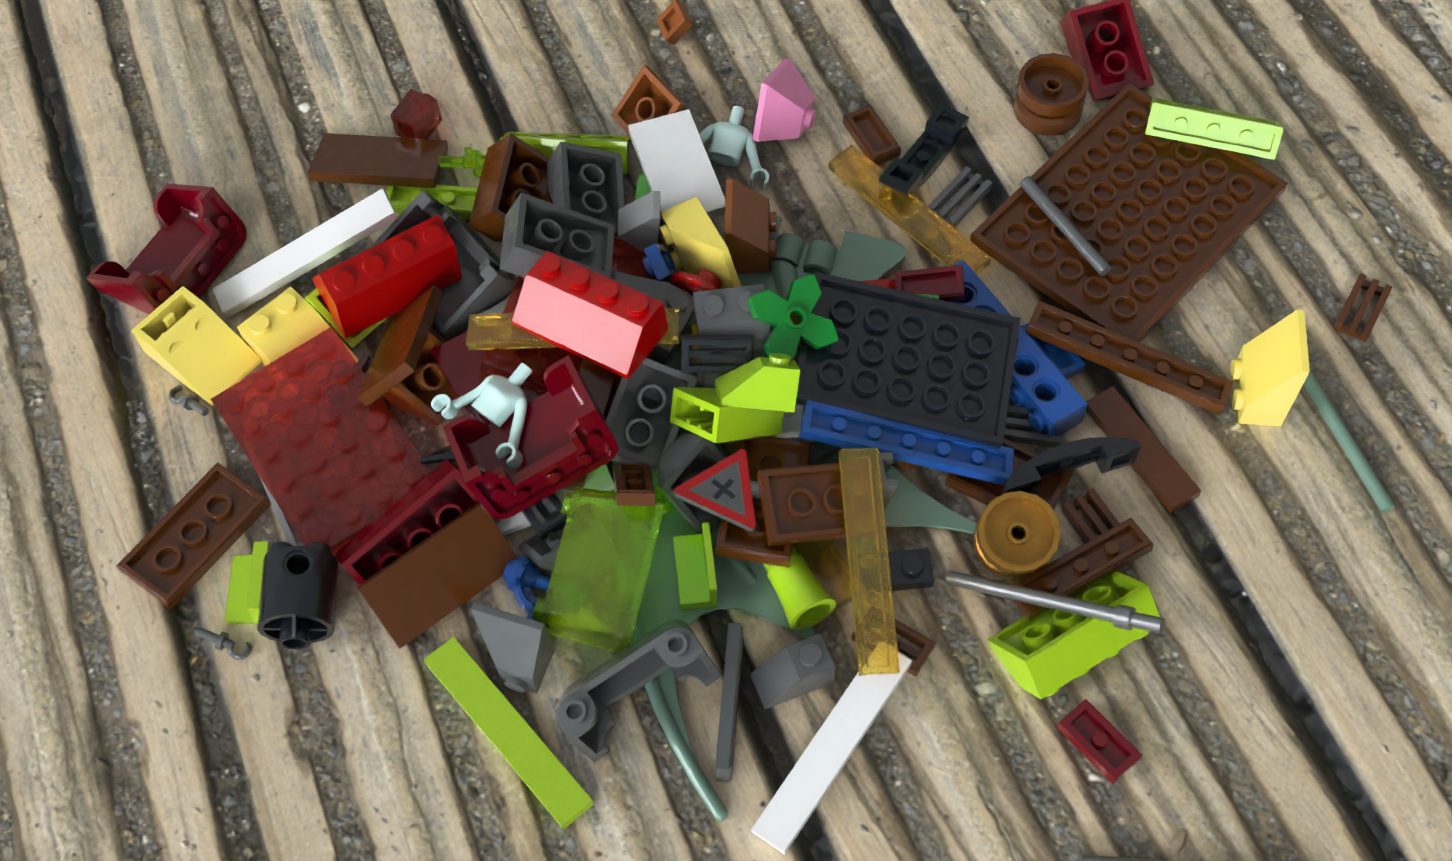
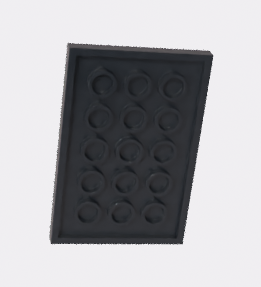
[796,272,1020,449]

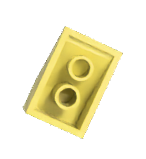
[659,196,741,289]
[237,286,359,409]
[1230,310,1310,426]

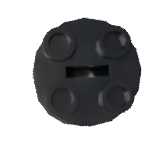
[257,542,339,649]

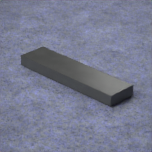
[715,623,744,782]

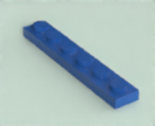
[799,400,1014,485]

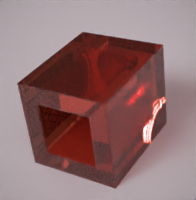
[390,89,442,139]

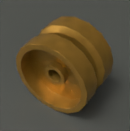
[973,491,1061,581]

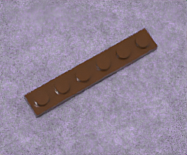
[1026,301,1233,415]

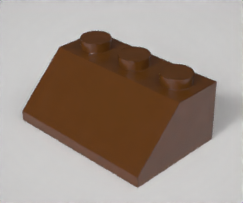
[468,133,553,242]

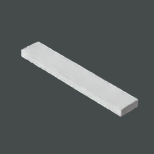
[213,188,399,318]
[751,641,912,855]

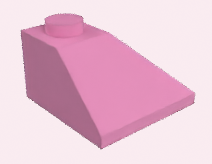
[752,58,817,142]

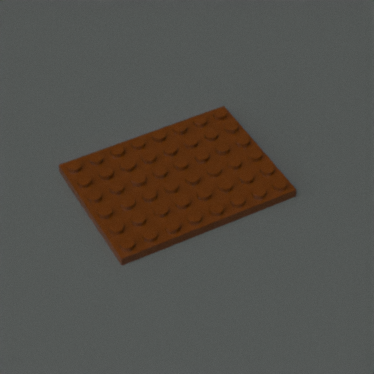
[970,83,1288,342]

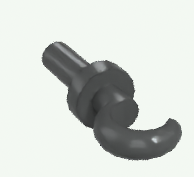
[168,385,209,416]
[195,627,251,660]

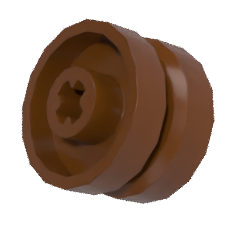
[1013,53,1089,136]

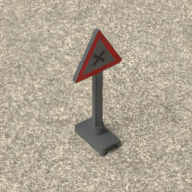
[673,449,898,532]

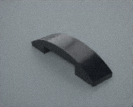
[879,104,969,195]
[1001,437,1141,495]

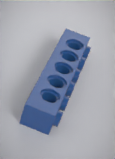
[952,259,1087,438]

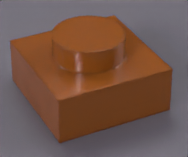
[656,0,694,45]

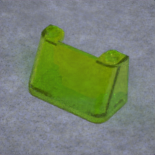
[532,487,666,653]

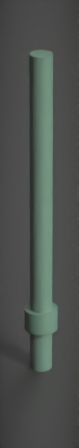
[1303,360,1395,513]

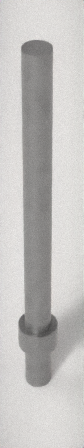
[946,570,1165,634]

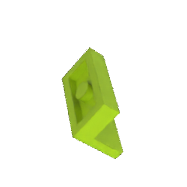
[673,522,718,610]
[225,541,270,625]

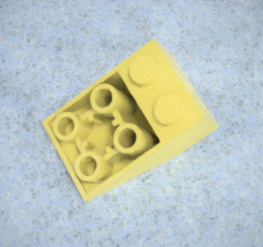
[131,286,262,406]

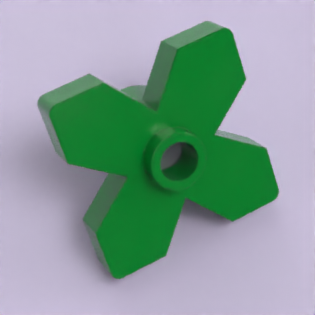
[747,274,839,359]

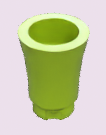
[763,546,836,631]

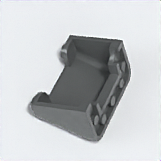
[370,190,523,339]
[557,619,722,762]

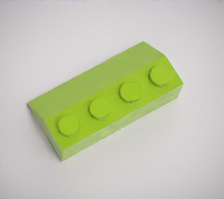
[987,571,1160,699]

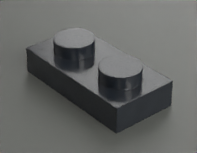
[855,548,934,594]

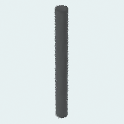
[1020,176,1111,276]

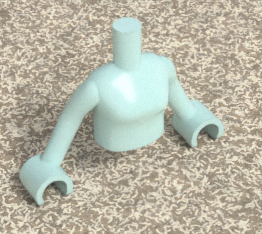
[699,106,769,191]
[431,363,533,468]

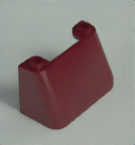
[87,183,247,314]
[443,355,619,519]

